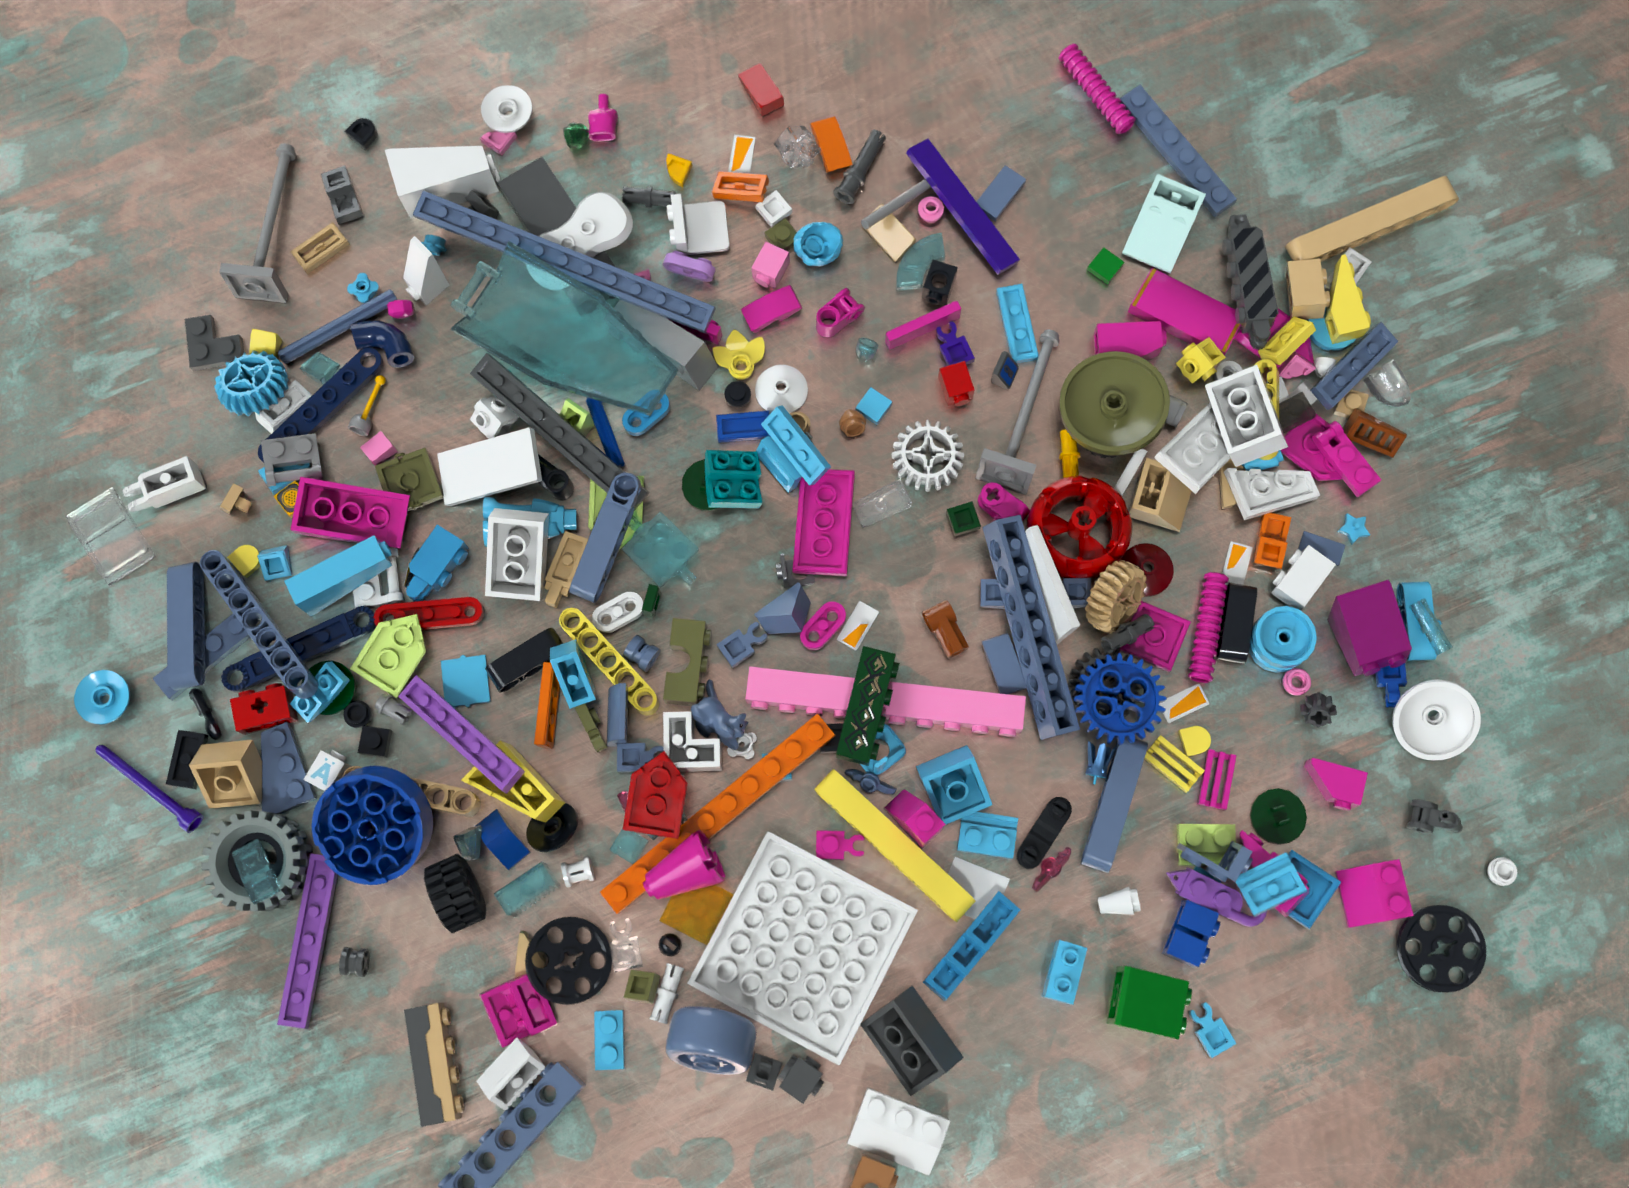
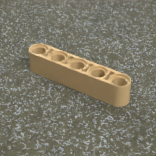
[343,766,481,817]

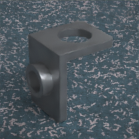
[776,554,815,588]

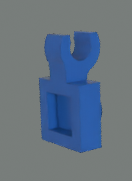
[1375,663,1407,708]

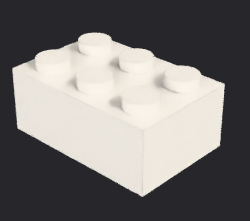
[1205,365,1288,467]
[485,508,549,601]

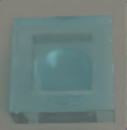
[610,828,649,864]

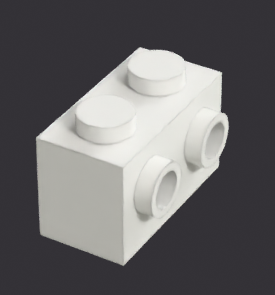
[1271,545,1336,610]

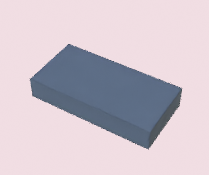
[977,165,1026,222]

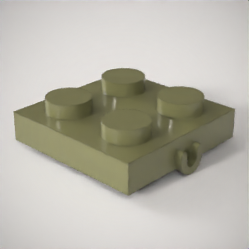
[375,448,444,512]

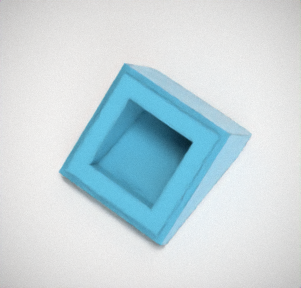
[257,545,292,581]

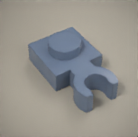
[716,622,768,668]
[617,743,664,772]

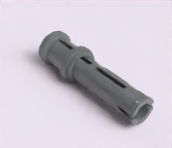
[833,129,886,204]

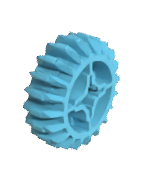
[214,350,289,417]

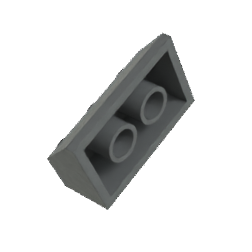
[860,986,964,1096]

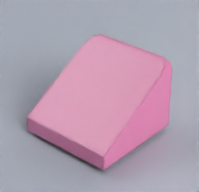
[360,431,398,466]

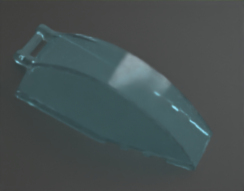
[450,241,679,416]

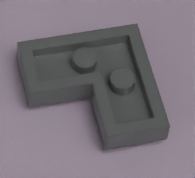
[185,314,244,371]

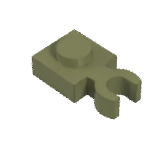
[575,704,607,753]

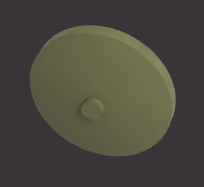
[1060,351,1170,455]

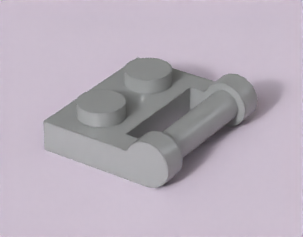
[261,433,323,487]

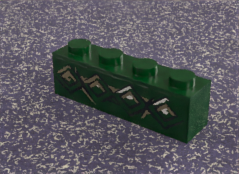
[836,646,900,766]

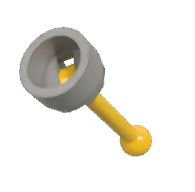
[348,375,386,436]

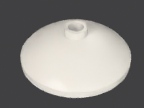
[1392,680,1481,760]

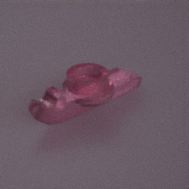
[1032,847,1071,892]

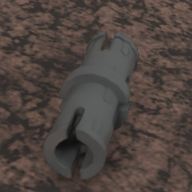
[622,186,676,208]
[1101,614,1154,653]

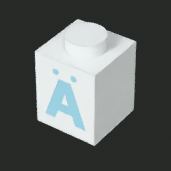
[303,750,352,791]

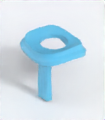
[860,724,906,775]

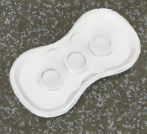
[526,192,633,289]

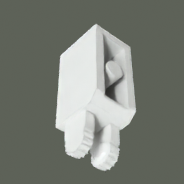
[122,456,206,512]

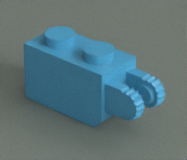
[406,524,469,602]

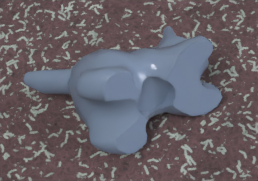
[691,679,748,750]

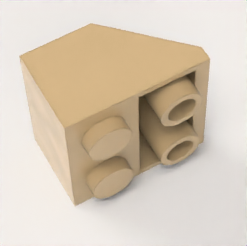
[1128,458,1191,532]

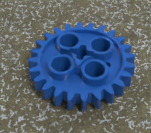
[1073,653,1167,745]

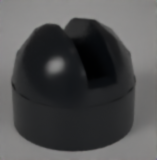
[659,933,682,957]

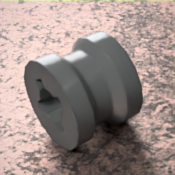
[339,947,370,977]

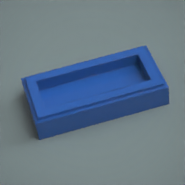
[716,411,771,443]

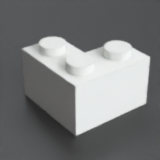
[663,711,722,772]

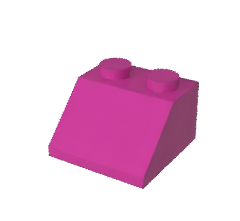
[1335,859,1414,928]

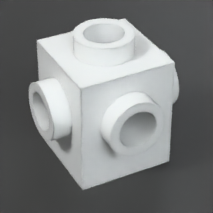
[470,396,519,439]

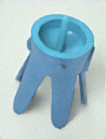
[1085,741,1117,785]

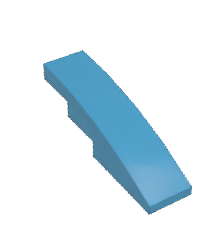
[923,891,1021,1001]

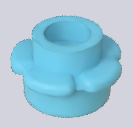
[421,235,447,256]

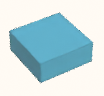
[855,387,892,425]

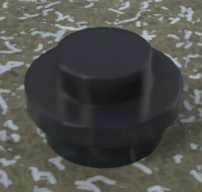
[724,381,751,408]
[343,700,372,728]

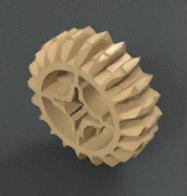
[1085,560,1147,634]

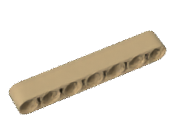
[1285,176,1459,262]

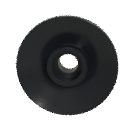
[526,803,578,852]

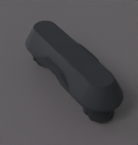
[1017,797,1072,869]

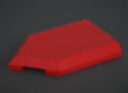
[623,751,688,839]

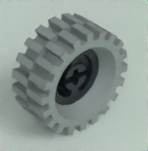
[201,811,312,911]

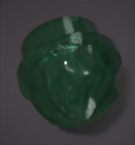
[563,122,589,148]

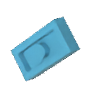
[594,1010,625,1070]

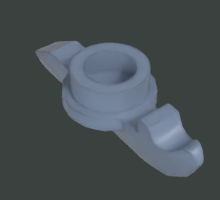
[845,769,897,794]

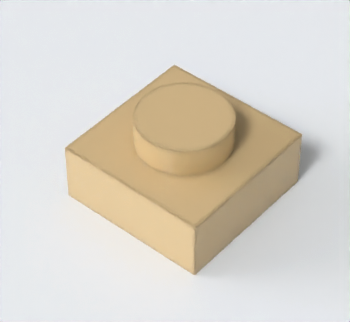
[1333,389,1369,419]

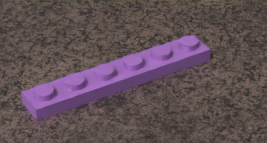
[398,675,525,793]
[277,853,338,1029]

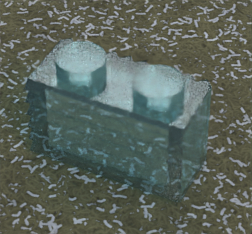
[494,861,560,917]

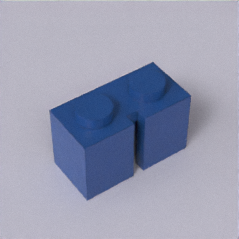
[1162,900,1220,968]

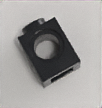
[922,260,958,305]

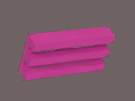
[1197,749,1237,811]

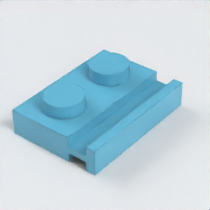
[957,812,1019,859]
[1236,852,1307,917]

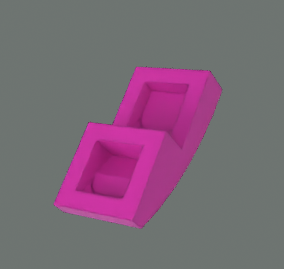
[741,285,802,333]

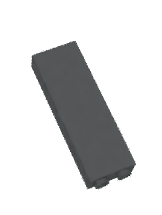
[498,157,615,315]

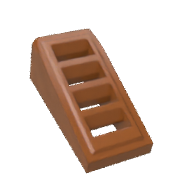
[1343,408,1407,458]

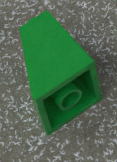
[1106,966,1192,1040]

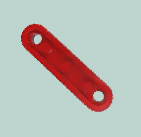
[373,597,484,630]

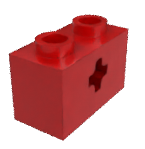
[230,683,298,735]

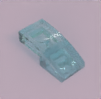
[232,839,281,905]

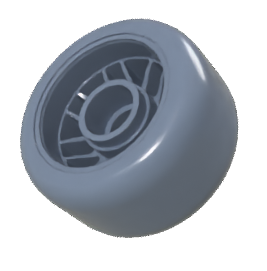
[666,1006,756,1075]

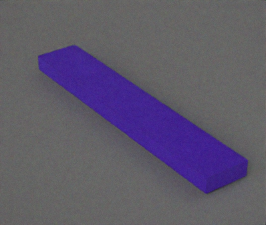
[906,138,1020,275]

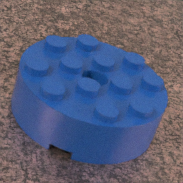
[312,766,433,885]

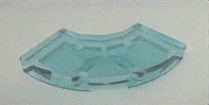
[896,233,945,291]

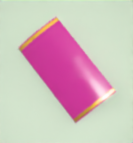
[1128,267,1241,356]

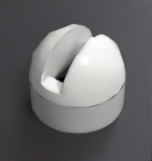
[1314,357,1337,379]

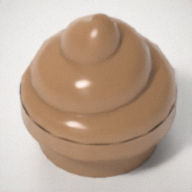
[839,409,866,437]

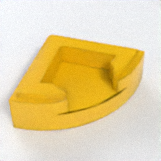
[666,153,693,187]

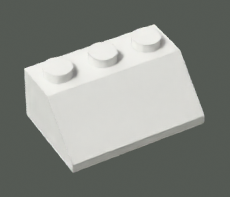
[847,1087,950,1176]

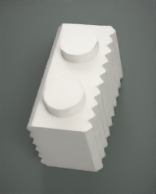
[476,1038,545,1110]

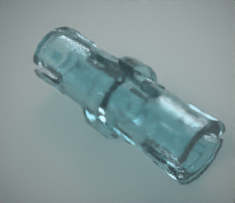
[1409,598,1453,655]

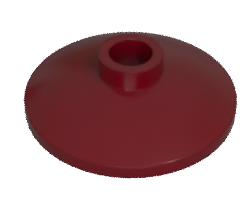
[1120,543,1174,597]

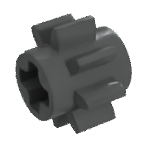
[1300,692,1337,728]

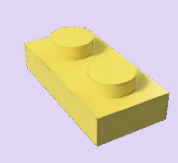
[1258,317,1316,365]

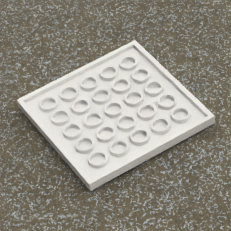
[687,831,918,1066]

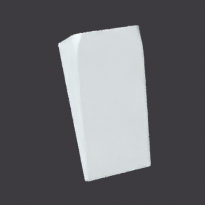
[255,380,312,434]

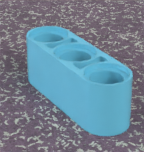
[1397,582,1438,661]

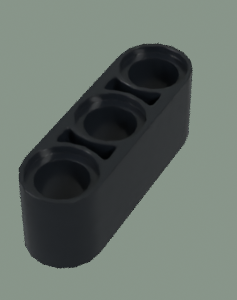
[1216,582,1257,664]
[485,628,563,693]

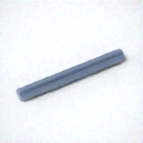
[278,290,397,364]

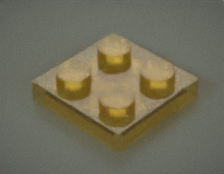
[659,885,734,945]

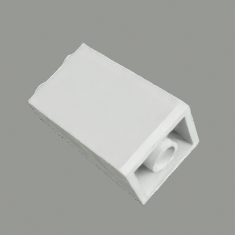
[385,146,501,219]

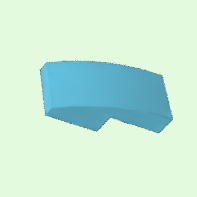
[290,661,350,723]

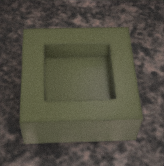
[764,218,797,251]
[624,970,660,1004]

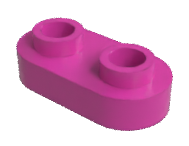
[800,602,846,650]

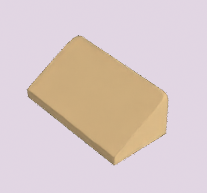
[862,203,916,262]

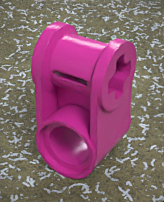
[816,288,865,338]
[978,482,1030,521]

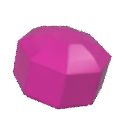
[387,300,415,319]

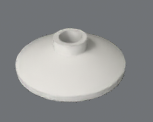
[481,85,532,133]
[755,365,808,414]

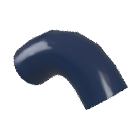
[350,321,414,368]

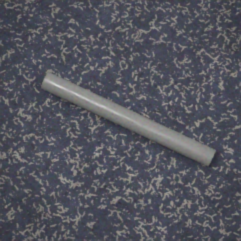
[861,179,931,229]

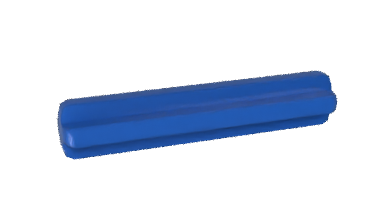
[586,395,625,467]

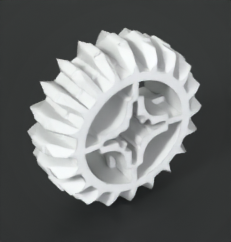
[892,419,964,492]

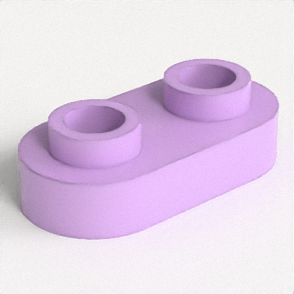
[663,251,716,282]

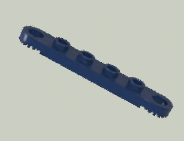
[258,348,384,463]
[221,606,376,692]

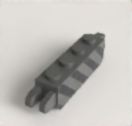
[1222,214,1279,350]

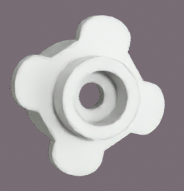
[727,732,757,759]

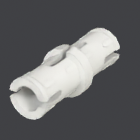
[649,963,684,1024]

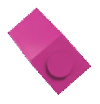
[1304,757,1368,811]

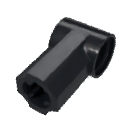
[537,454,574,500]

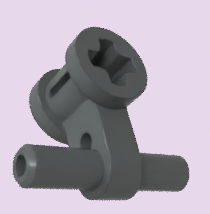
[1407,799,1463,834]

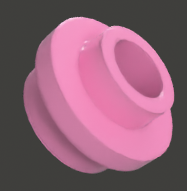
[918,197,944,223]
[1282,668,1311,696]

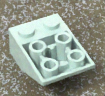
[1122,174,1206,273]

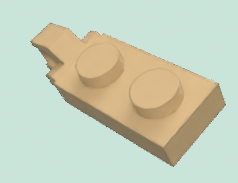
[544,531,588,608]

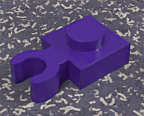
[936,321,975,366]

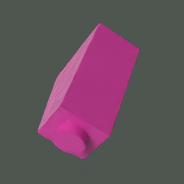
[1094,321,1167,361]
[884,789,945,850]

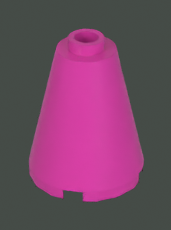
[643,830,725,900]

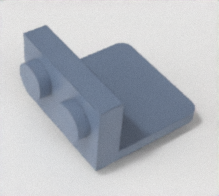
[1177,841,1253,882]

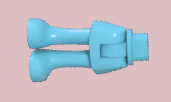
[483,497,577,547]

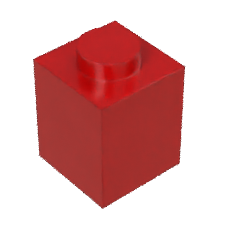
[938,361,975,406]

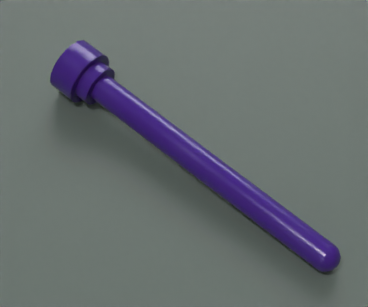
[95,744,203,833]

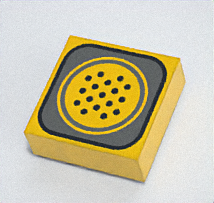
[274,480,299,518]

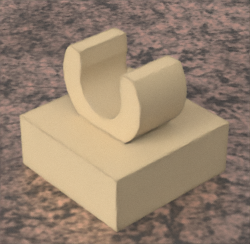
[220,483,252,514]

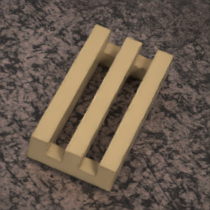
[290,222,350,274]

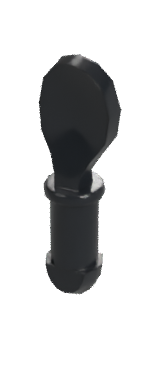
[189,688,222,740]

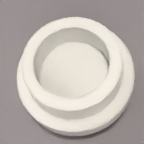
[1487,857,1517,886]

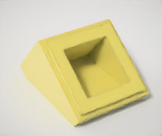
[249,329,282,358]

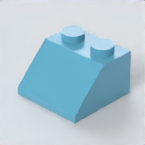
[916,745,993,825]

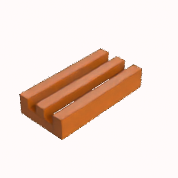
[712,171,769,202]

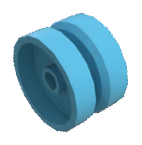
[1249,606,1317,673]

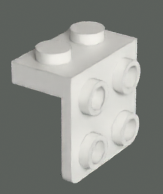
[667,194,730,255]

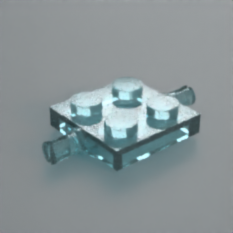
[622,511,699,588]

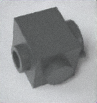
[777,1055,824,1104]

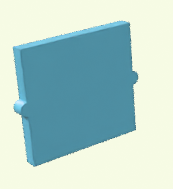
[441,655,491,708]

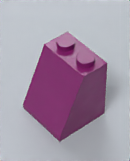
[1327,580,1412,677]

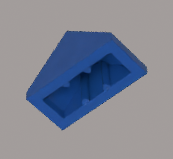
[474,809,531,870]

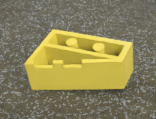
[461,740,565,823]

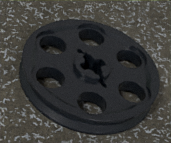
[1396,905,1486,992]
[525,917,612,1005]

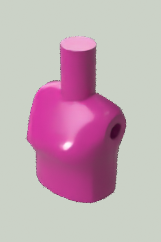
[588,94,618,142]

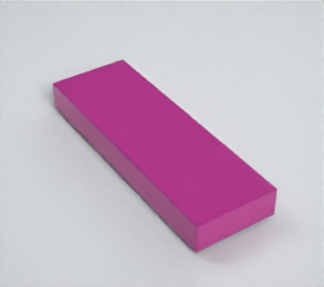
[885,301,961,350]

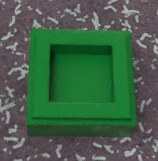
[1087,247,1125,285]

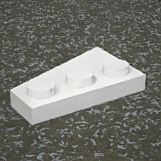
[1224,468,1320,520]

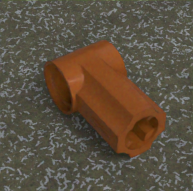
[922,600,969,659]

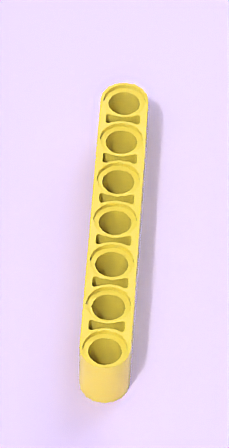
[814,769,976,922]

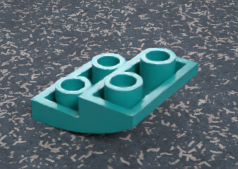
[705,450,762,508]

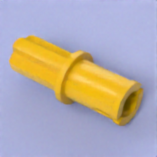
[1059,429,1080,478]

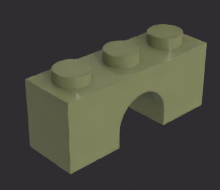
[663,618,712,706]

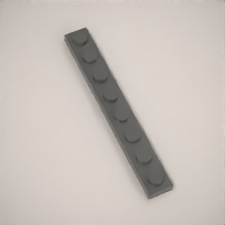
[470,353,649,511]

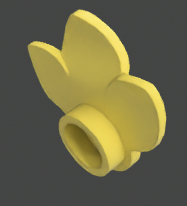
[713,329,765,380]

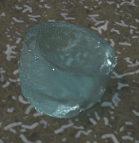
[856,338,878,360]

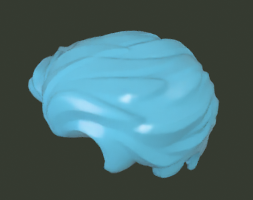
[794,222,843,266]

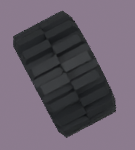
[424,853,486,933]

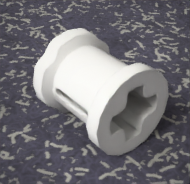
[561,856,595,888]

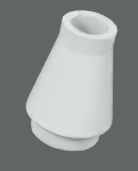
[1098,887,1141,915]

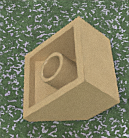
[189,740,262,809]

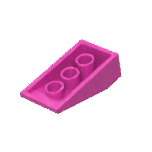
[290,477,410,549]

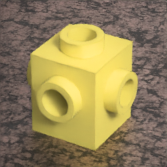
[1176,337,1226,384]

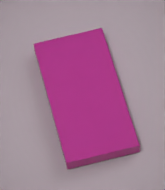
[792,469,855,576]

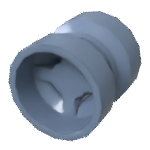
[622,635,661,672]

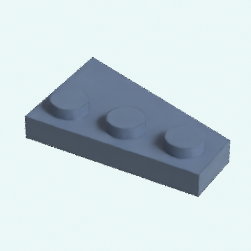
[261,722,317,814]

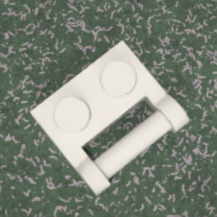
[353,548,404,608]

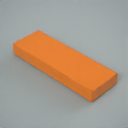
[534,662,560,749]

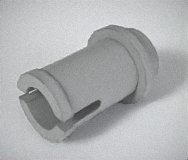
[375,694,413,725]

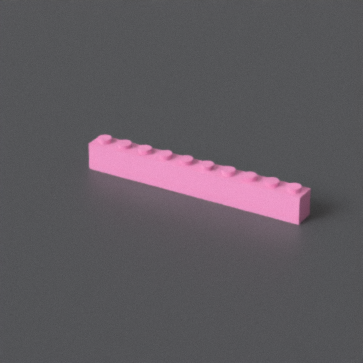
[745,666,1026,737]

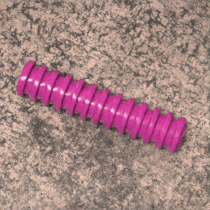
[1058,44,1136,134]
[1188,572,1229,683]

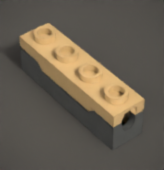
[404,1003,464,1127]

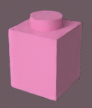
[751,242,790,289]

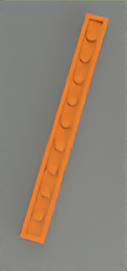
[600,713,835,914]

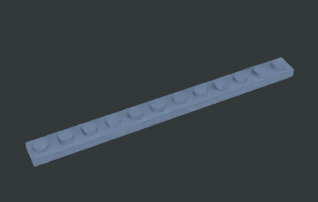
[413,191,716,333]

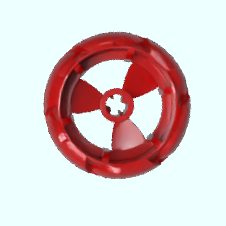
[1026,476,1133,579]

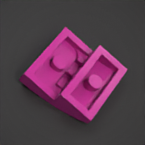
[479,974,557,1048]

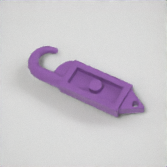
[1166,867,1267,927]

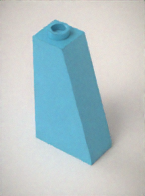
[284,536,392,616]

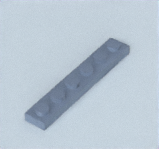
[1120,85,1237,217]

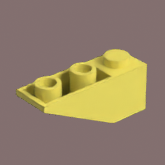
[1324,254,1371,344]

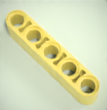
[559,608,660,716]

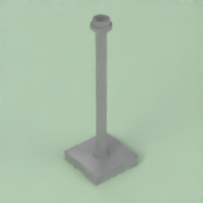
[219,144,296,303]
[975,329,1060,495]

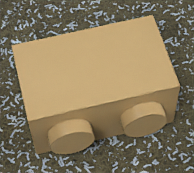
[1285,259,1330,320]

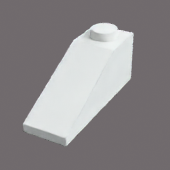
[403,236,449,305]

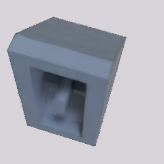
[754,582,811,634]

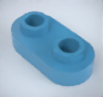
[622,390,670,436]

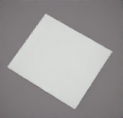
[948,857,1010,919]

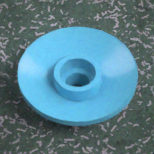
[74,670,130,725]

